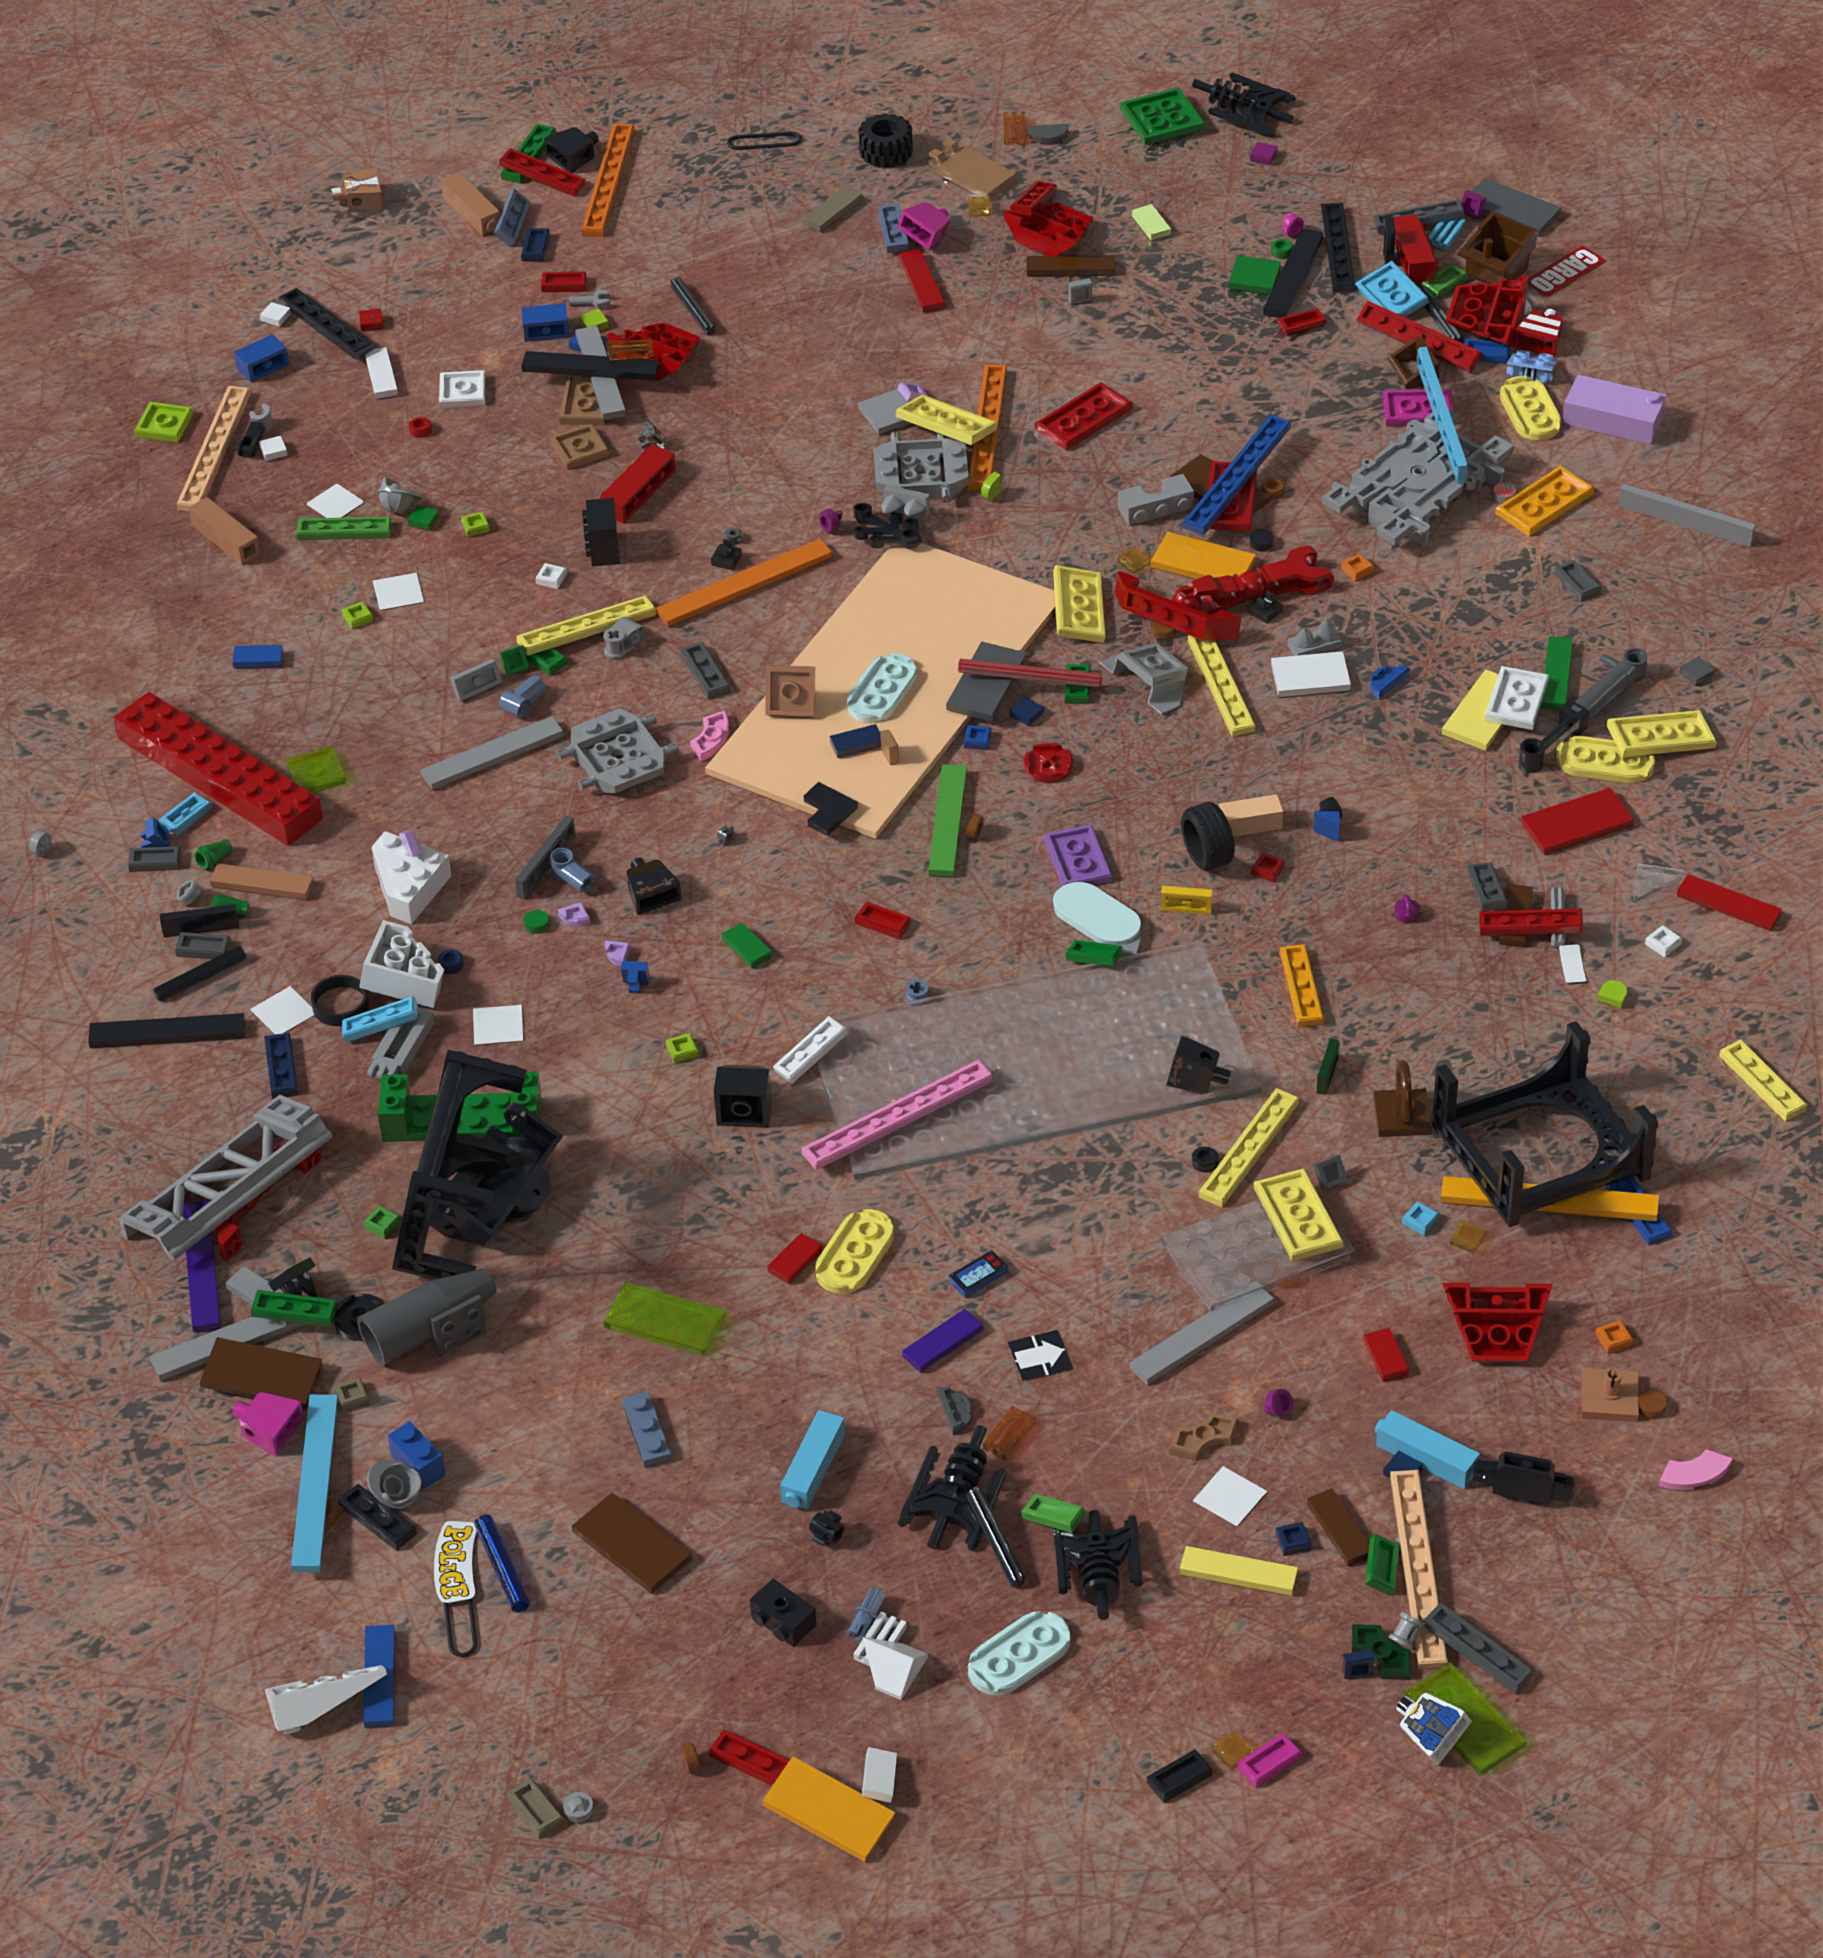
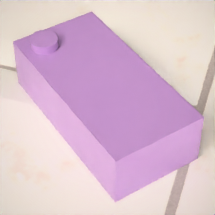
[1562,375,1667,444]

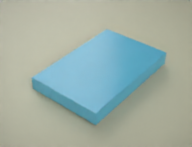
[1355,261,1429,317]

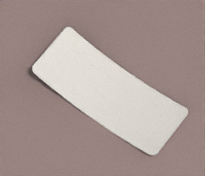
[1559,945,1586,983]

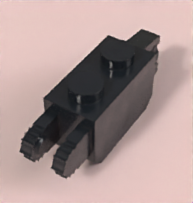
[1473,1451,1575,1505]

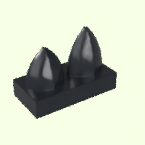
[268,1257,317,1297]

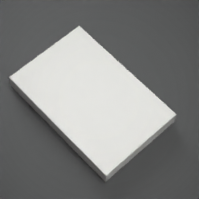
[1271,651,1351,697]
[1485,666,1549,730]

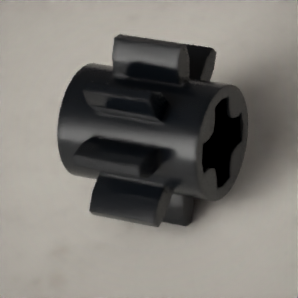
[809,1510,844,1546]

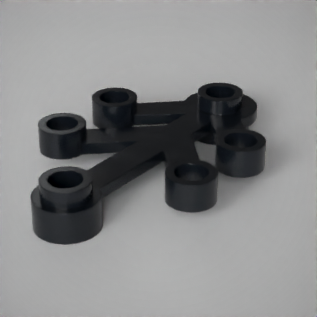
[853,503,922,549]

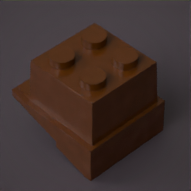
[1458,211,1538,284]

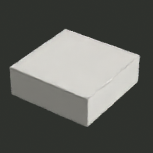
[260,302,291,327]
[259,436,288,461]
[536,563,567,589]
[1645,925,1682,957]

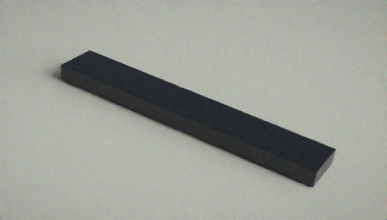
[1321,203,1355,293]
[1263,228,1323,318]
[279,288,373,359]
[521,351,660,380]
[88,1013,245,1048]

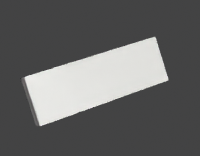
[365,347,398,399]
[773,1016,848,1084]

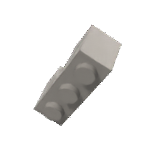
[1118,474,1194,526]

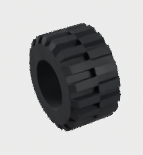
[858,113,913,167]

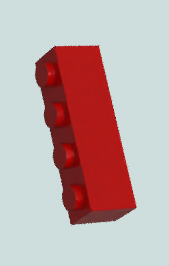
[1391,214,1439,283]
[599,444,676,524]

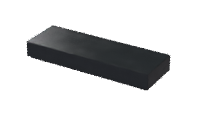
[160,904,239,938]
[338,1484,417,1551]

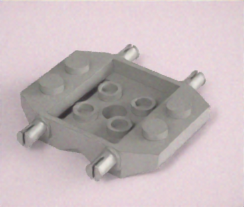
[873,431,969,503]
[556,708,679,793]

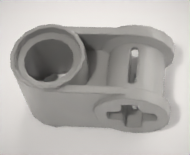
[603,617,646,660]

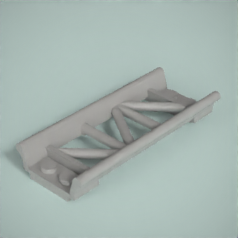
[118,1095,333,1261]

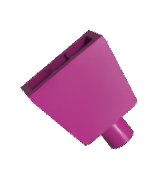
[897,202,950,250]
[232,1392,304,1456]

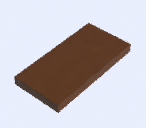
[1170,454,1270,514]
[200,1337,323,1409]
[572,1493,692,1594]

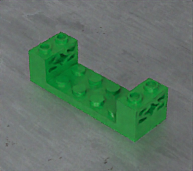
[378,1071,542,1142]

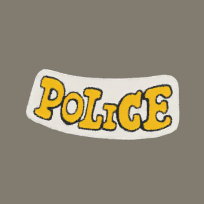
[434,1521,478,1603]

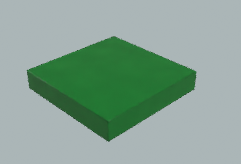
[1228,255,1281,295]

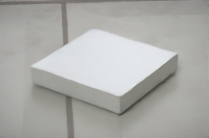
[439,370,486,408]

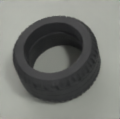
[1181,802,1235,871]

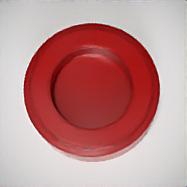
[409,417,432,438]

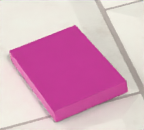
[1383,389,1454,426]

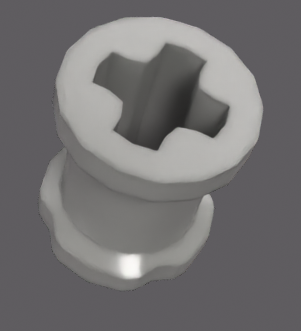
[1388,1612,1424,1649]

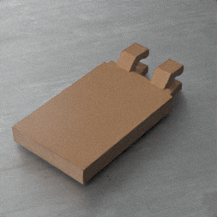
[929,138,1016,201]

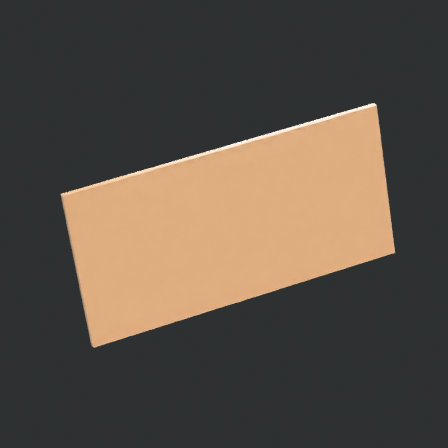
[705,543,1056,839]

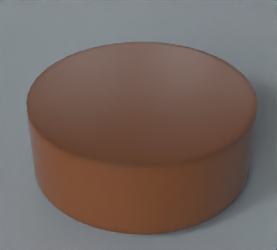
[1261,478,1285,500]
[1152,621,1175,639]
[966,813,984,839]
[1639,1390,1667,1418]
[681,1742,700,1774]

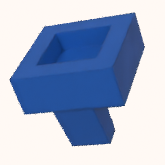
[140,817,170,848]
[621,961,650,993]

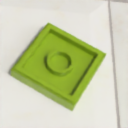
[134,402,193,443]

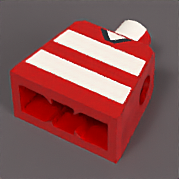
[1514,309,1563,358]

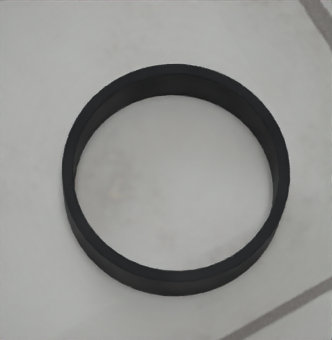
[311,975,369,1026]

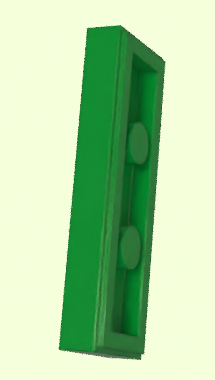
[251,1290,338,1327]

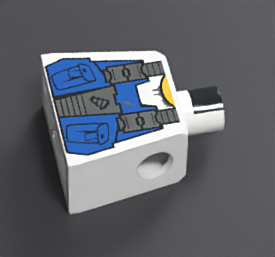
[1396,1693,1472,1765]

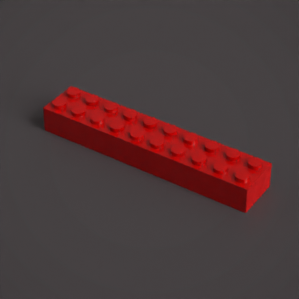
[113,691,323,846]

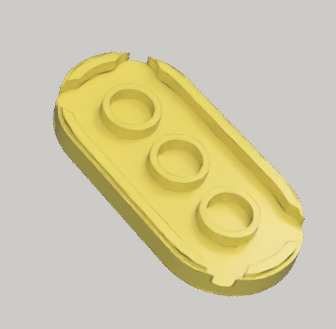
[1500,376,1561,441]
[1556,736,1655,783]
[816,1209,894,1294]

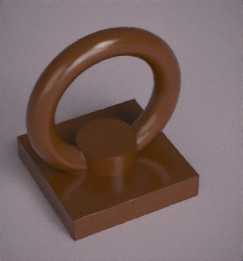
[1373,1060,1432,1137]

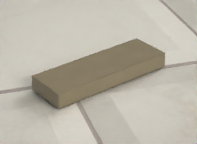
[803,186,862,232]

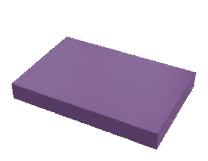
[1044,824,1112,886]

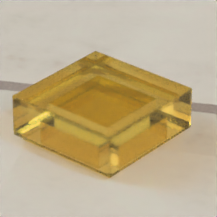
[968,196,991,217]
[1118,546,1151,574]
[1450,1220,1486,1254]
[1212,1730,1254,1771]

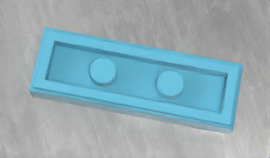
[342,996,418,1043]

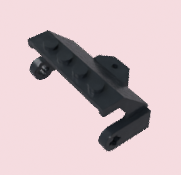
[430,1103,563,1247]

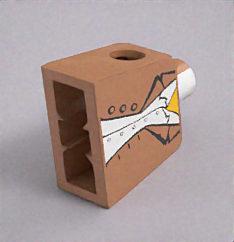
[331,167,383,211]

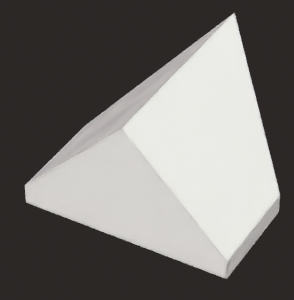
[862,1637,928,1700]

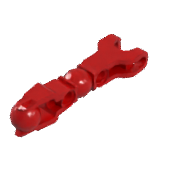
[1172,546,1334,615]

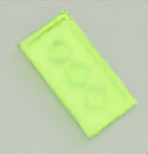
[604,1282,726,1356]
[1405,1662,1526,1776]

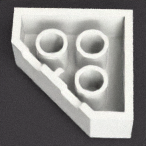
[372,831,451,924]
[359,920,444,1008]

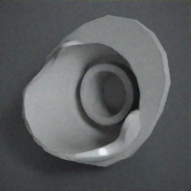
[377,477,423,514]
[367,1459,422,1509]

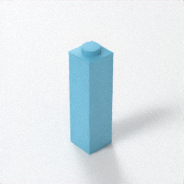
[780,1410,845,1510]
[1375,1410,1480,1489]

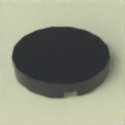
[333,1294,385,1341]

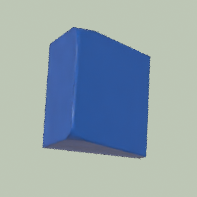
[1313,811,1340,841]

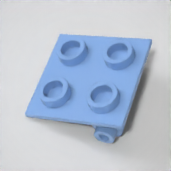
[1506,350,1558,384]

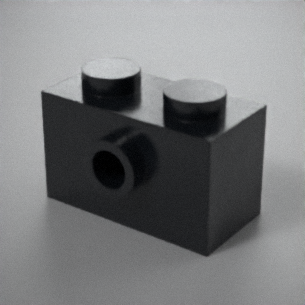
[750,1578,817,1647]

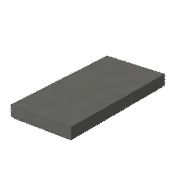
[1472,178,1561,236]
[946,641,1027,721]

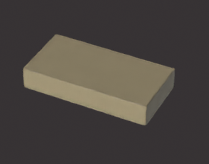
[506,1778,564,1839]

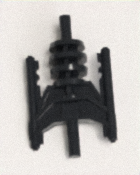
[1192,72,1296,137]
[897,1425,1007,1551]
[1053,1510,1143,1620]

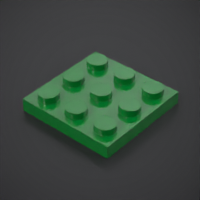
[1120,87,1204,145]

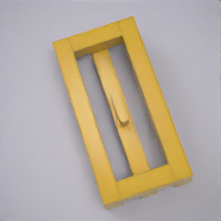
[1161,886,1213,914]

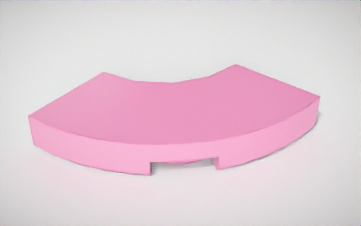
[690,710,729,762]
[1659,1449,1733,1491]

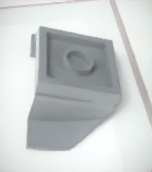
[1099,643,1188,715]

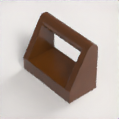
[1388,337,1440,389]

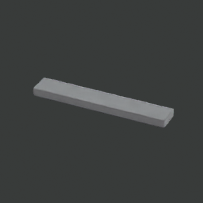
[575,326,626,420]
[1618,484,1756,547]
[421,716,564,790]
[1130,1282,1274,1385]
[149,1317,306,1381]

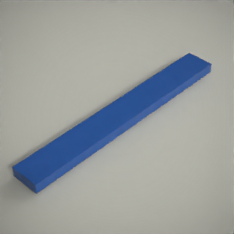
[1183,415,1291,535]

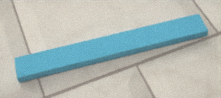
[1417,347,1468,484]
[291,1394,338,1573]

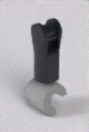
[237,404,274,457]

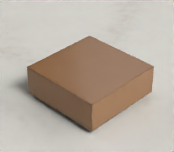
[880,730,899,765]

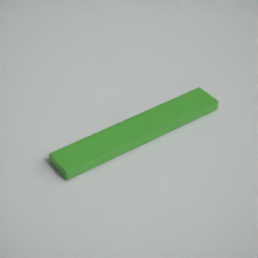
[929,764,967,877]

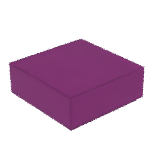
[1250,142,1278,165]
[1461,190,1487,219]

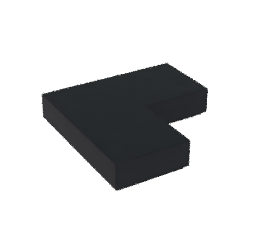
[803,782,858,836]

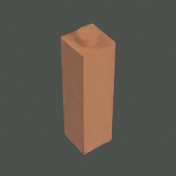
[441,172,500,236]
[188,497,260,565]

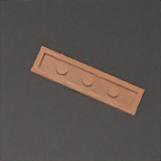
[210,863,314,900]

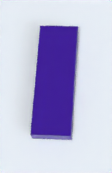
[902,1309,983,1373]

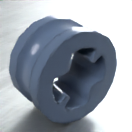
[906,979,929,1005]

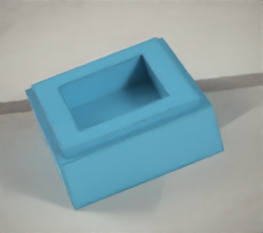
[1402,1201,1440,1236]

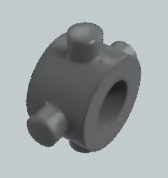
[724,528,742,544]
[717,826,735,844]

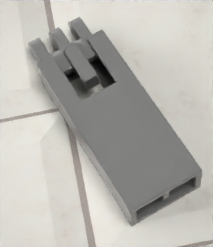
[367,1007,435,1080]

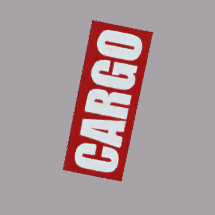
[1527,245,1607,297]

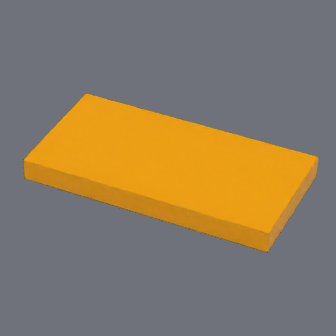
[1495,465,1595,536]
[1150,532,1256,579]
[762,1756,895,1862]

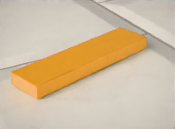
[1280,944,1324,1028]

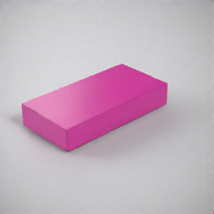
[1237,1733,1302,1788]

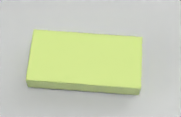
[1132,204,1171,241]

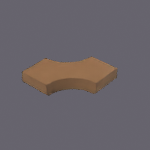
[1169,1412,1238,1461]

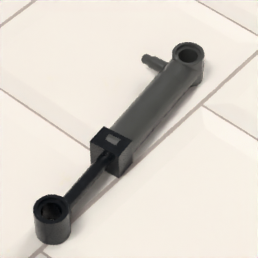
[1519,648,1648,773]

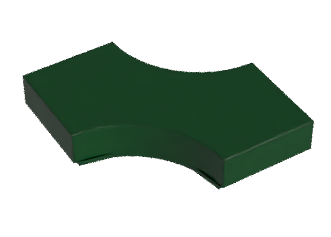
[1352,1624,1411,1680]

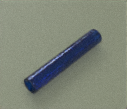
[474,1514,530,1613]

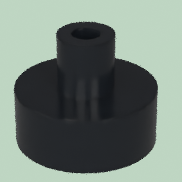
[1319,797,1342,819]

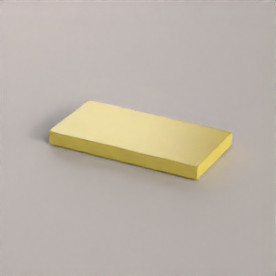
[895,394,998,445]
[1053,565,1106,643]
[1442,669,1504,751]
[1606,710,1717,757]
[1254,1168,1343,1262]

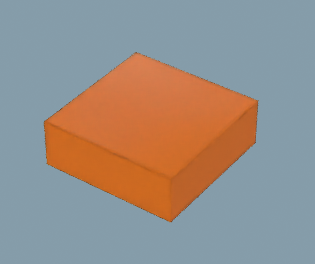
[1341,553,1374,581]
[1595,1320,1633,1354]

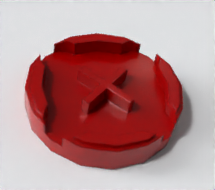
[1024,743,1073,783]

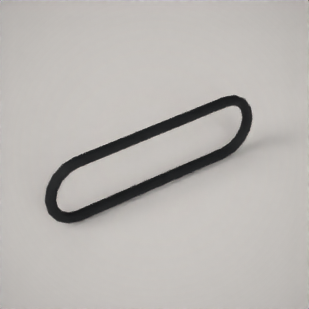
[727,131,802,149]
[443,1598,477,1657]

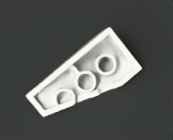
[265,1665,387,1734]

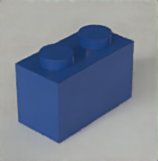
[521,303,569,342]
[234,334,289,382]
[387,1421,445,1490]

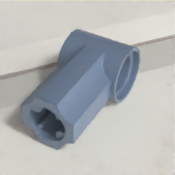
[499,675,547,719]
[551,848,596,893]

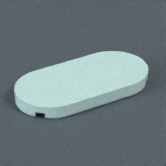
[847,653,917,723]
[1053,882,1141,945]
[968,1611,1070,1695]

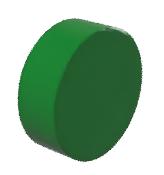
[1271,239,1293,259]
[523,910,549,934]

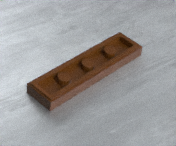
[1027,255,1115,276]

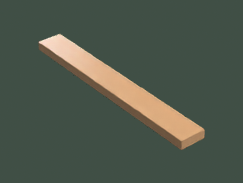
[177,386,251,511]
[1390,1470,1448,1670]

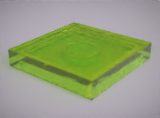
[285,746,347,793]

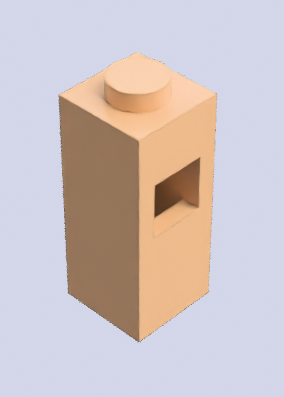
[1219,794,1283,837]

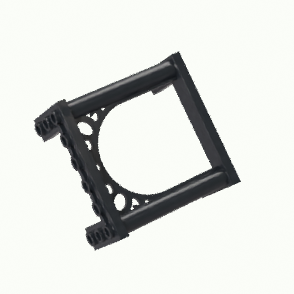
[1432,1021,1658,1228]
[392,1050,527,1280]

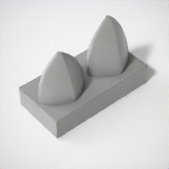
[881,485,930,519]
[1287,618,1342,656]
[450,659,502,701]

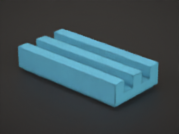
[1429,218,1465,250]
[159,792,213,836]

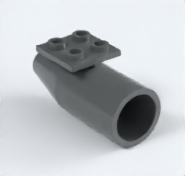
[357,1268,497,1366]

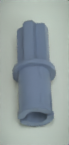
[846,1587,884,1642]

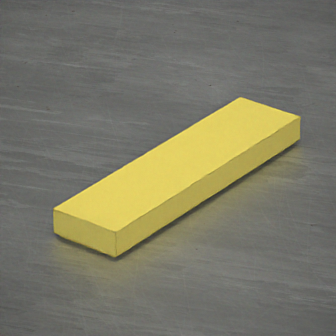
[1719,1039,1807,1122]
[1180,1546,1298,1596]

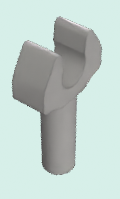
[569,289,610,310]

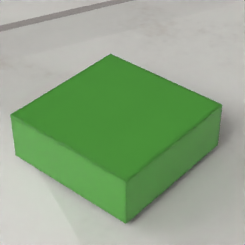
[363,1205,401,1239]

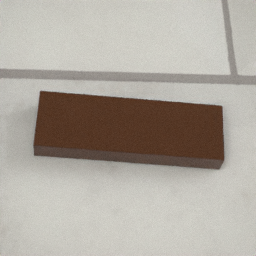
[1499,884,1533,947]
[1307,1488,1369,1566]

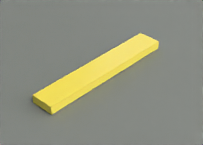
[517,595,656,656]
[1188,635,1256,737]
[1199,1088,1299,1208]

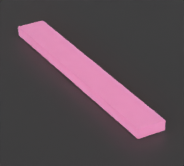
[801,1059,993,1170]

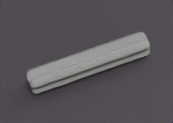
[1551,887,1565,948]

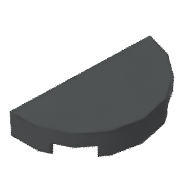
[1026,124,1069,144]
[937,1387,972,1435]

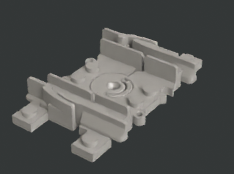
[1322,409,1514,546]

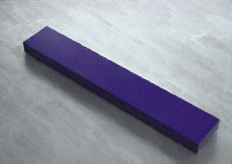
[183,1200,221,1332]

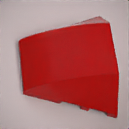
[1003,202,1093,256]
[1446,275,1528,345]
[606,322,700,381]
[1442,1283,1553,1363]

